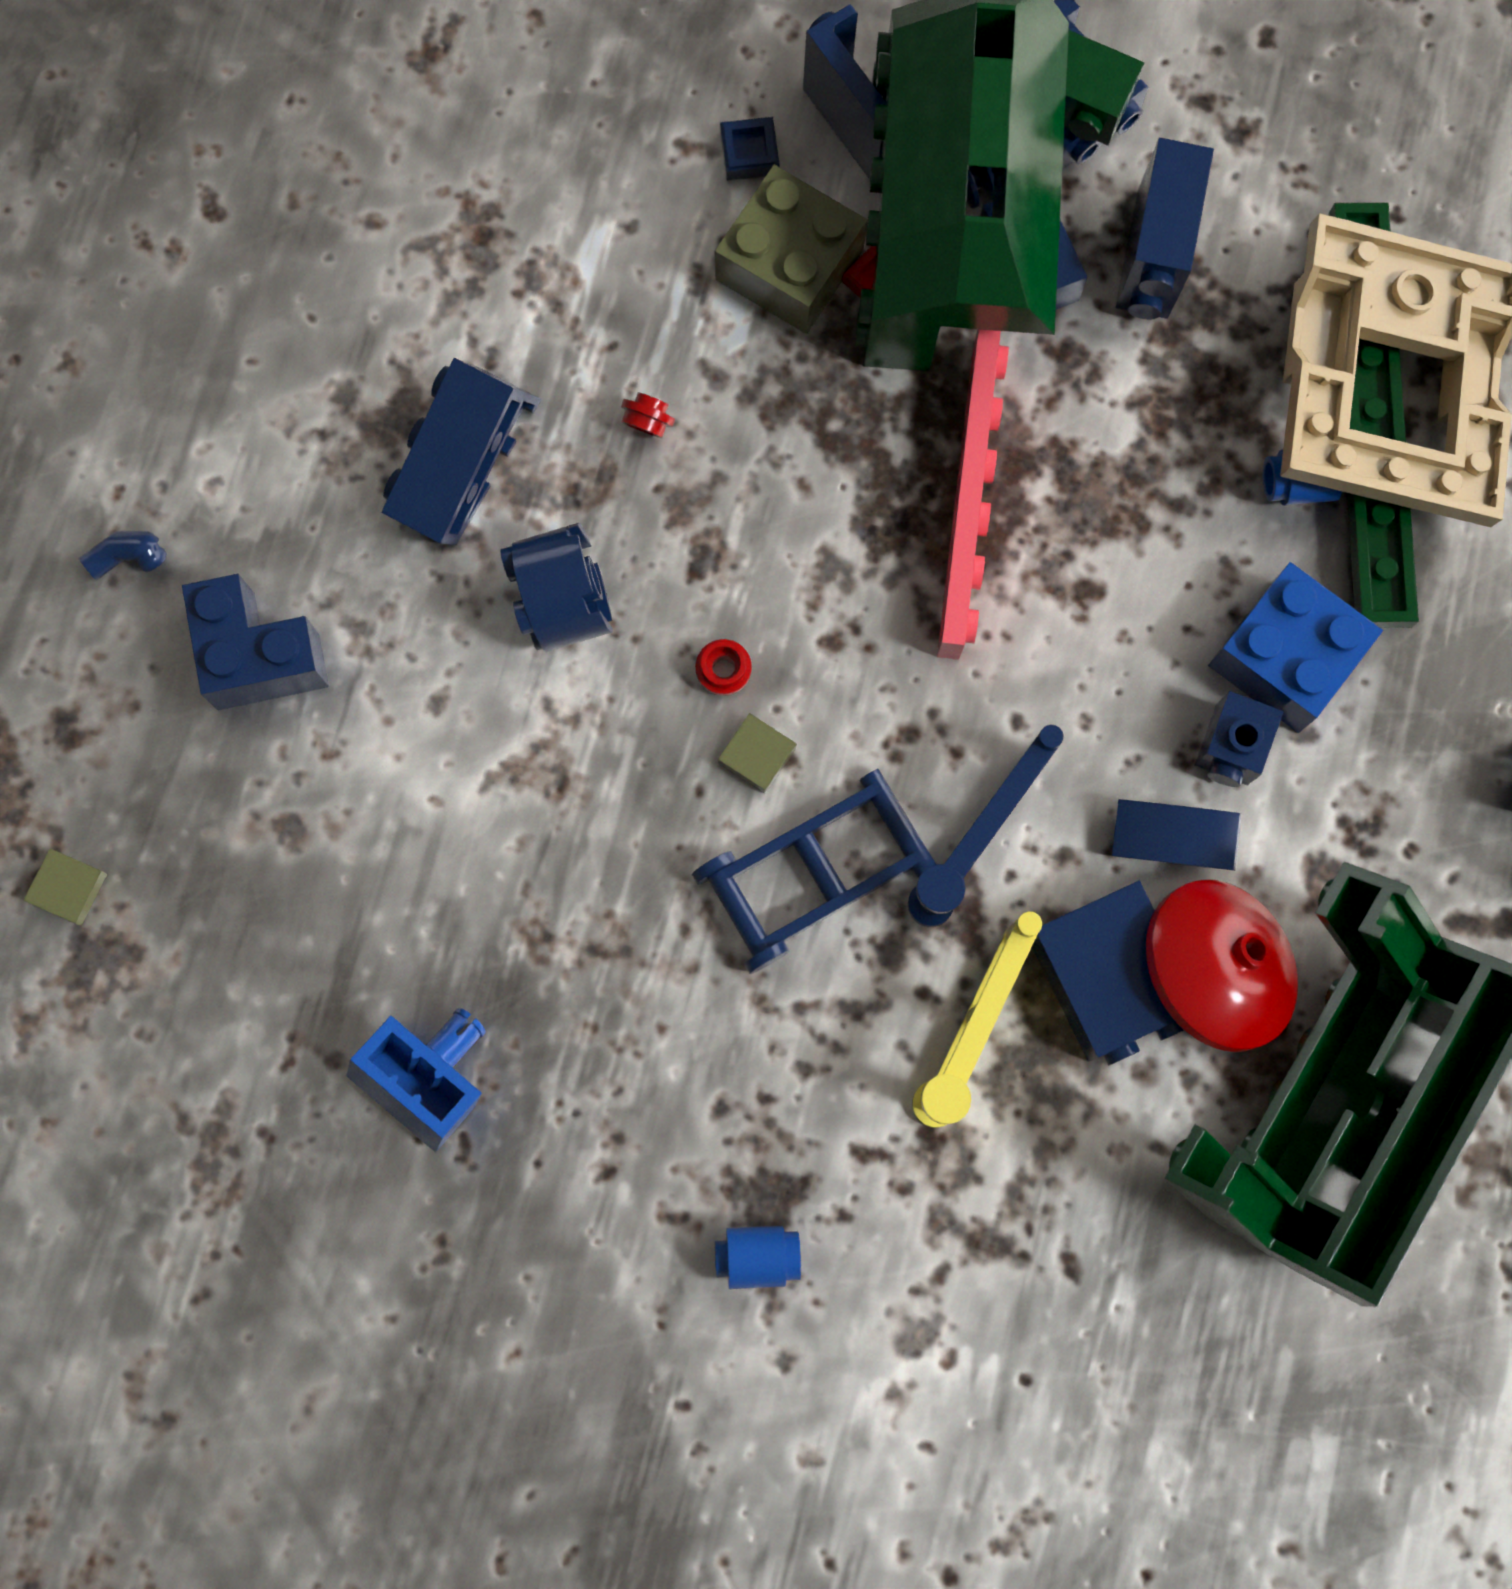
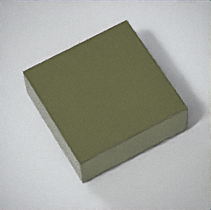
[718,713,797,793]
[23,848,107,926]

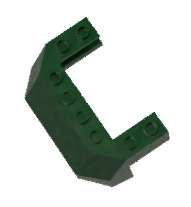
[855,0,1069,371]
[1165,861,1512,1307]

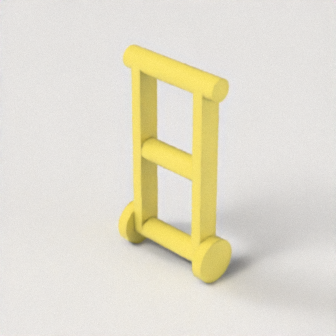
[912,912,1042,1128]

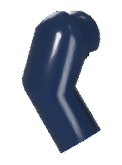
[78,531,167,580]

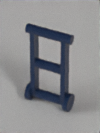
[908,725,1064,927]
[692,769,937,974]

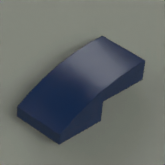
[1112,799,1242,871]

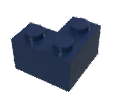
[182,573,329,711]

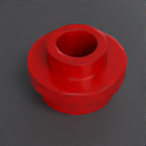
[621,392,675,438]
[695,639,752,696]

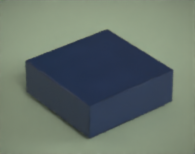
[720,117,780,181]

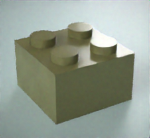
[715,164,868,334]

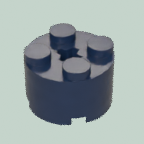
[500,523,613,652]

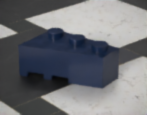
[381,357,542,545]

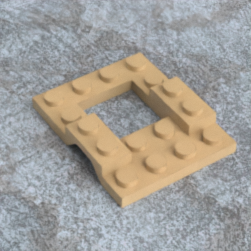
[1280,213,1512,527]

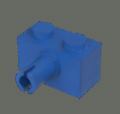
[346,1008,486,1153]

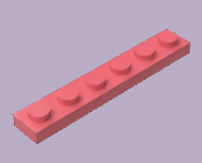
[937,329,1009,660]

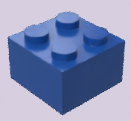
[1208,562,1384,733]

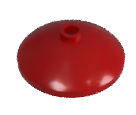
[1146,880,1298,1052]

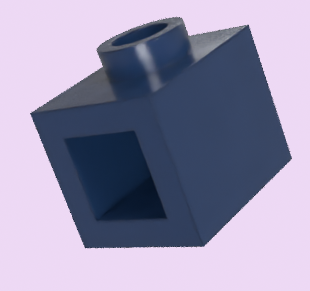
[1195,691,1284,787]

